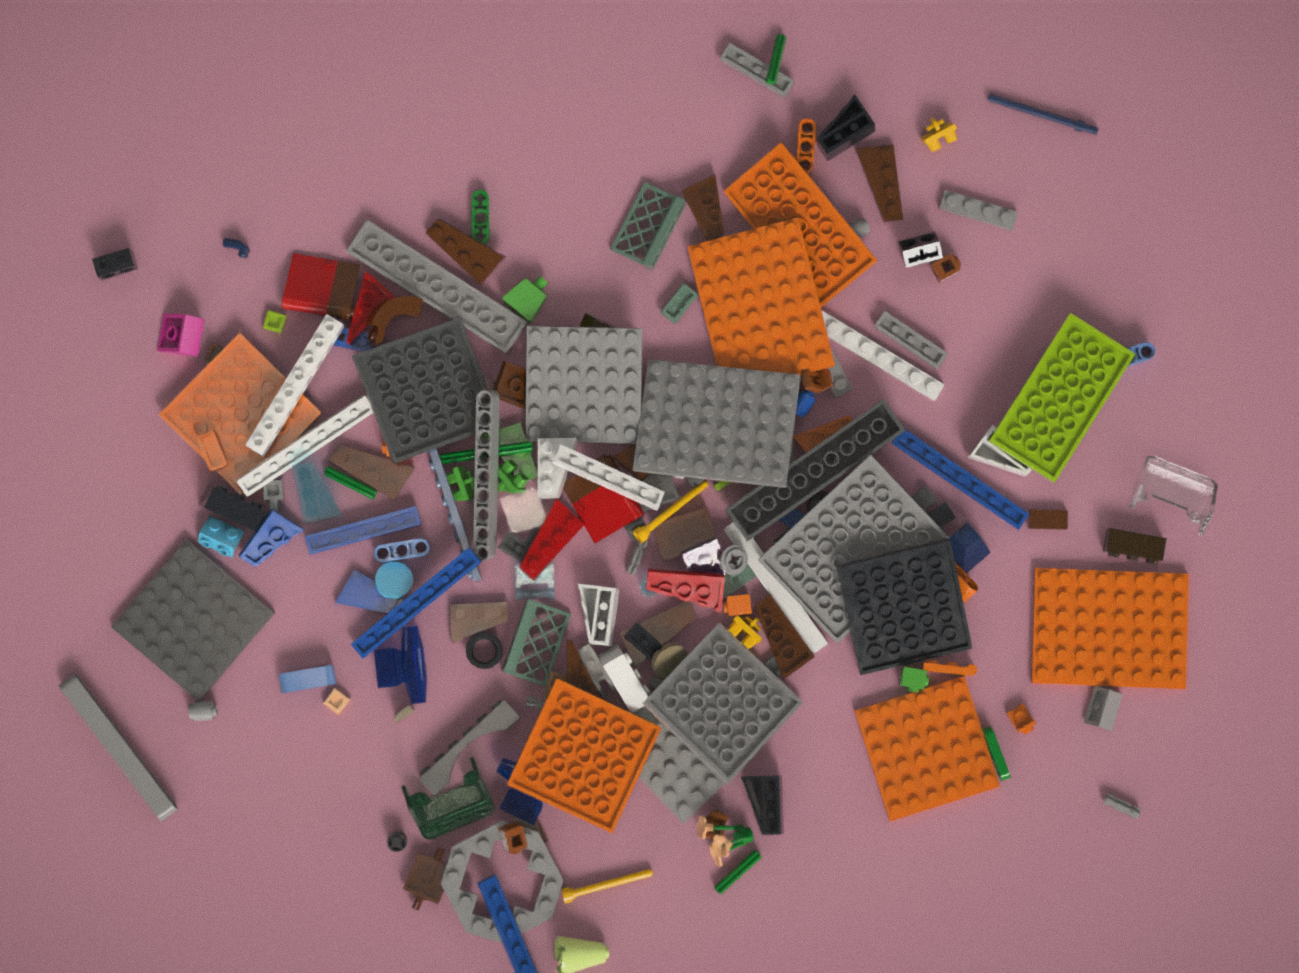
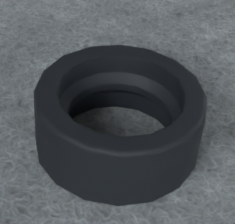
[466,632,503,669]

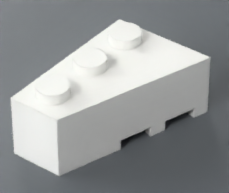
[967,425,1032,477]
[538,438,578,499]
[578,584,619,647]
[598,644,651,713]

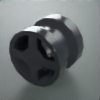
[387,832,407,852]

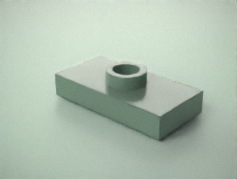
[660,283,699,324]
[723,564,756,599]

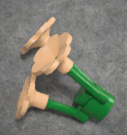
[697,815,753,867]

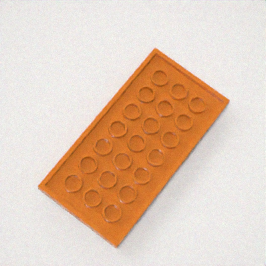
[723,142,878,308]

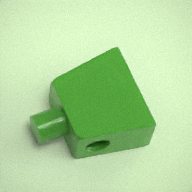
[502,276,548,324]

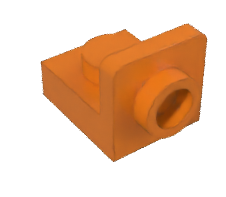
[1006,703,1037,735]

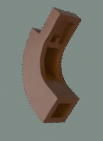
[366,296,423,347]

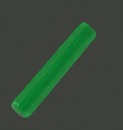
[766,34,786,85]
[324,466,377,500]
[714,850,762,894]

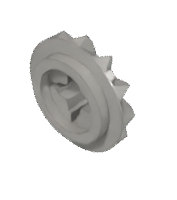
[719,544,748,575]

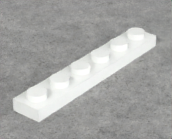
[552,444,665,510]

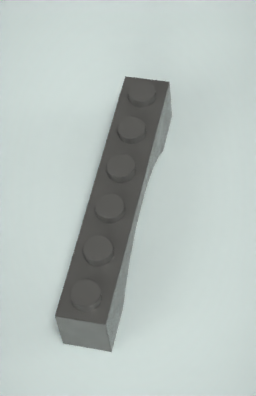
[419,700,520,796]

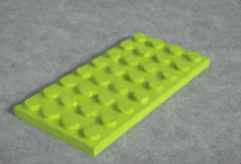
[988,313,1135,483]

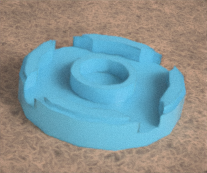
[375,562,413,599]

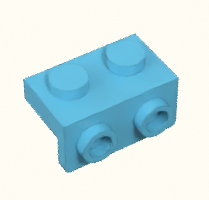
[198,515,244,558]

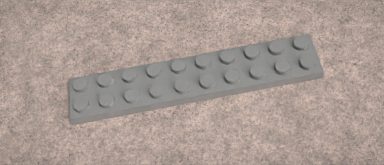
[346,220,527,354]

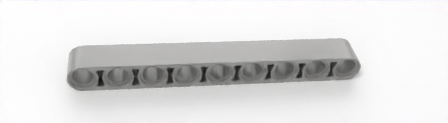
[473,389,500,562]
[59,673,178,821]

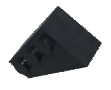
[817,94,876,161]
[198,484,266,532]
[741,775,784,835]

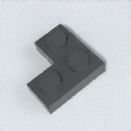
[497,527,540,564]

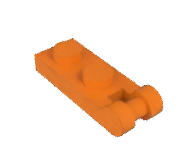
[921,659,978,676]

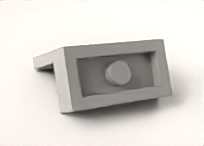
[1084,686,1122,731]

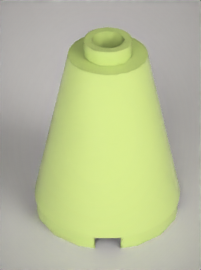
[554,936,609,973]

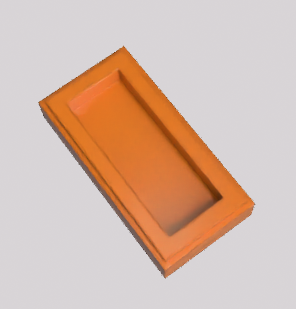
[196,429,228,472]

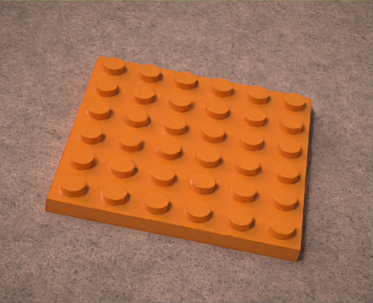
[159,333,322,495]
[854,676,1000,822]
[507,678,662,834]

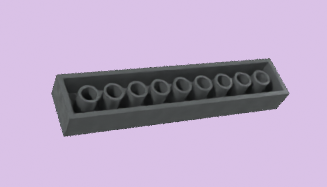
[724,399,906,542]

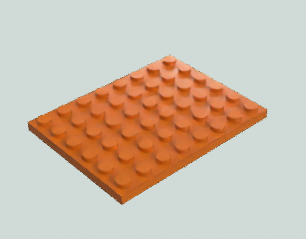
[687,217,835,375]
[1031,568,1189,689]

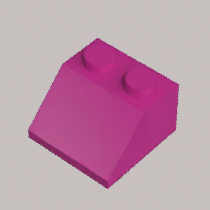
[157,314,204,357]

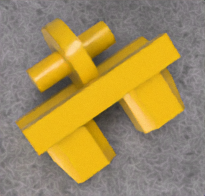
[920,118,957,152]
[727,615,762,649]

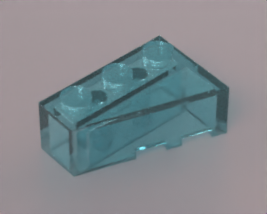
[292,462,342,524]

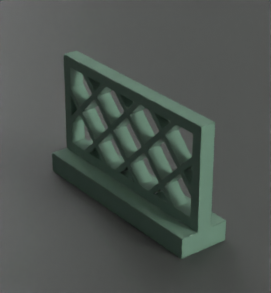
[610,182,686,271]
[502,599,571,686]

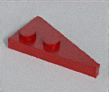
[346,272,394,345]

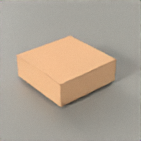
[323,688,351,715]

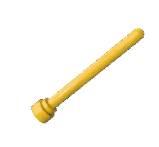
[632,480,708,543]
[561,869,653,904]

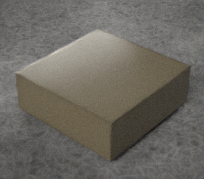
[394,705,415,722]

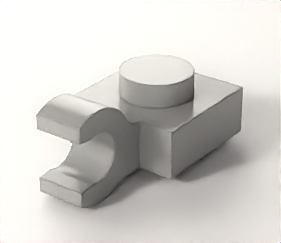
[263,480,284,513]

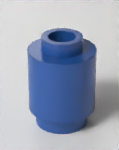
[796,389,816,418]

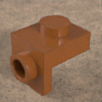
[801,369,833,393]
[705,810,729,840]

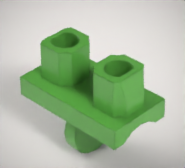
[498,460,529,494]
[446,466,475,501]

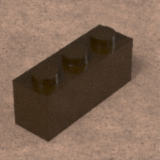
[1103,528,1167,565]

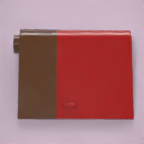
[282,253,361,320]
[563,453,645,544]

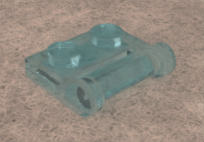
[515,564,555,600]

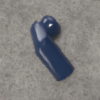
[223,238,250,258]

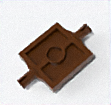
[403,847,446,911]

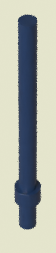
[988,94,1099,135]

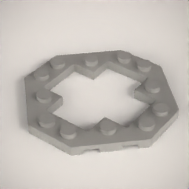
[441,820,564,943]

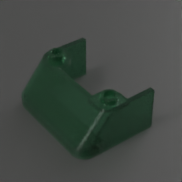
[401,757,495,840]

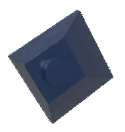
[949,522,991,574]

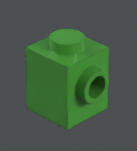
[899,666,929,693]

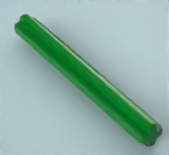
[439,441,533,464]

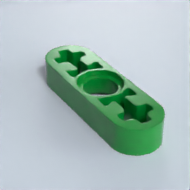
[472,190,490,245]
[982,725,1011,781]

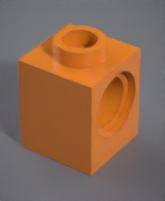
[723,594,752,617]

